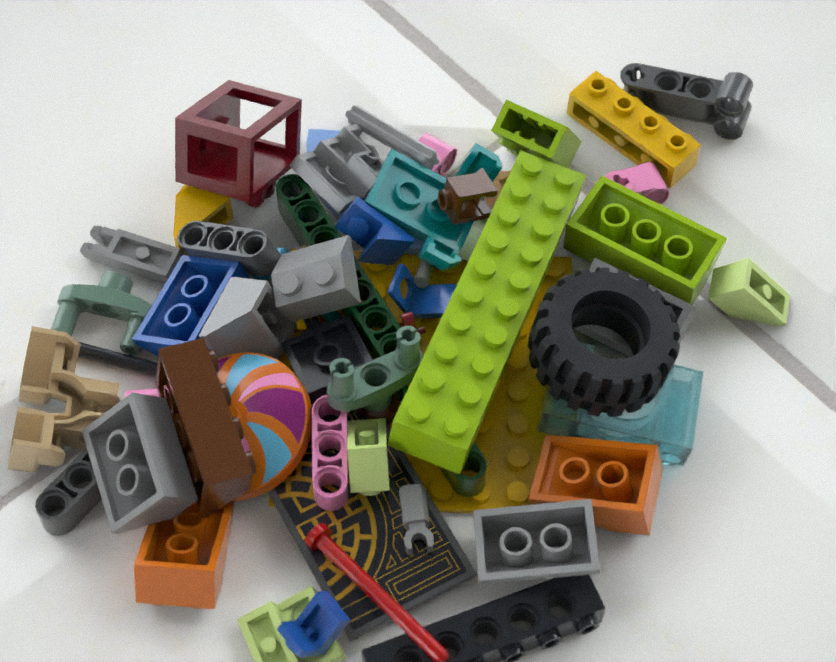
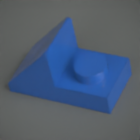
[335,196,415,265]

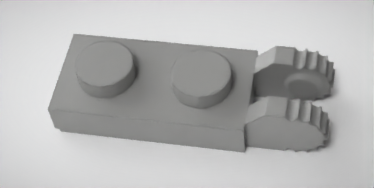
[80,225,184,283]

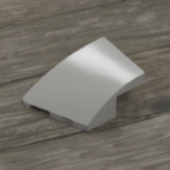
[289,124,384,214]

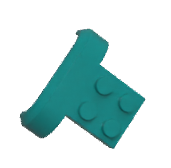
[364,143,503,271]

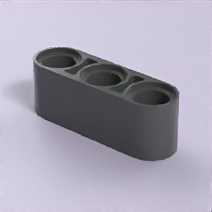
[177,221,281,276]
[35,448,102,536]

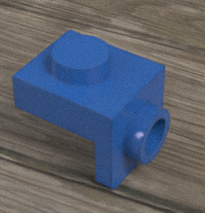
[277,591,351,658]

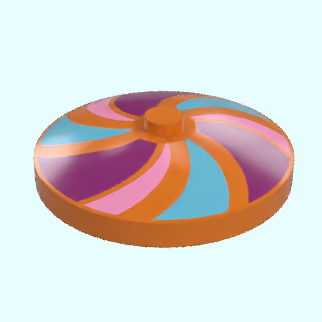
[217,352,312,501]

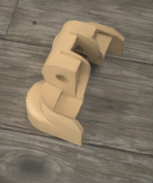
[8,326,121,472]

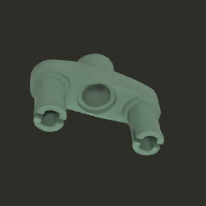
[51,271,152,356]
[327,326,423,412]

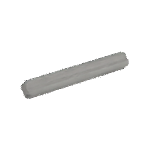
[345,105,440,170]

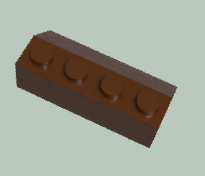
[155,338,256,518]

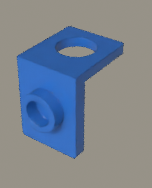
[387,264,457,318]

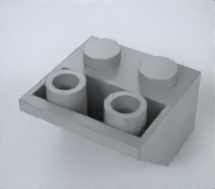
[199,277,298,359]

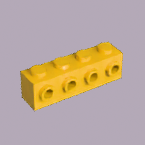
[567,70,701,189]

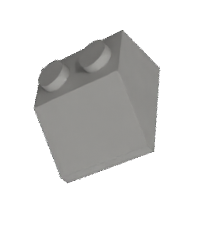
[271,235,361,322]

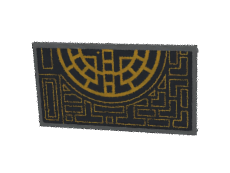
[267,401,477,642]

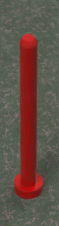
[305,523,449,662]

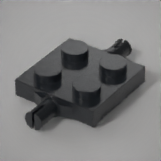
[282,314,372,402]

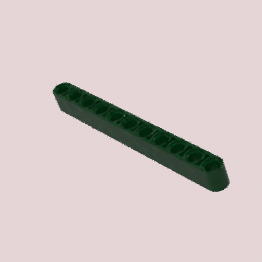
[276,174,487,497]

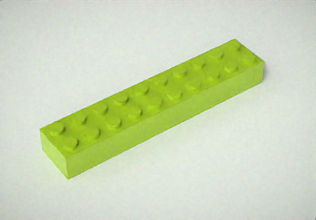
[387,150,586,474]

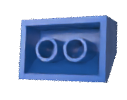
[132,255,251,357]

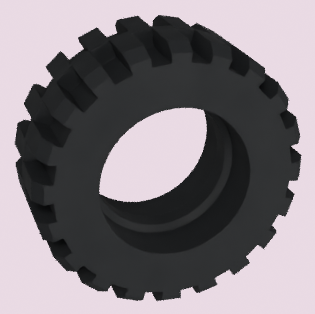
[528,267,681,417]

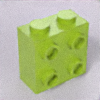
[491,99,582,168]

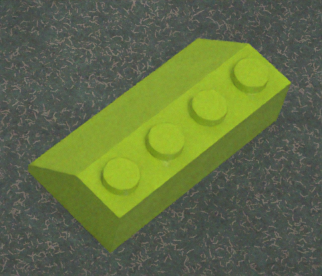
[563,175,727,305]

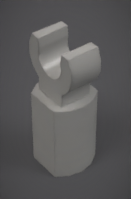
[399,484,434,555]

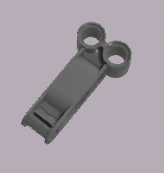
[620,63,754,140]

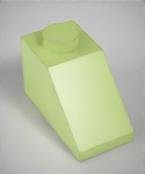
[708,258,790,326]
[347,418,390,496]

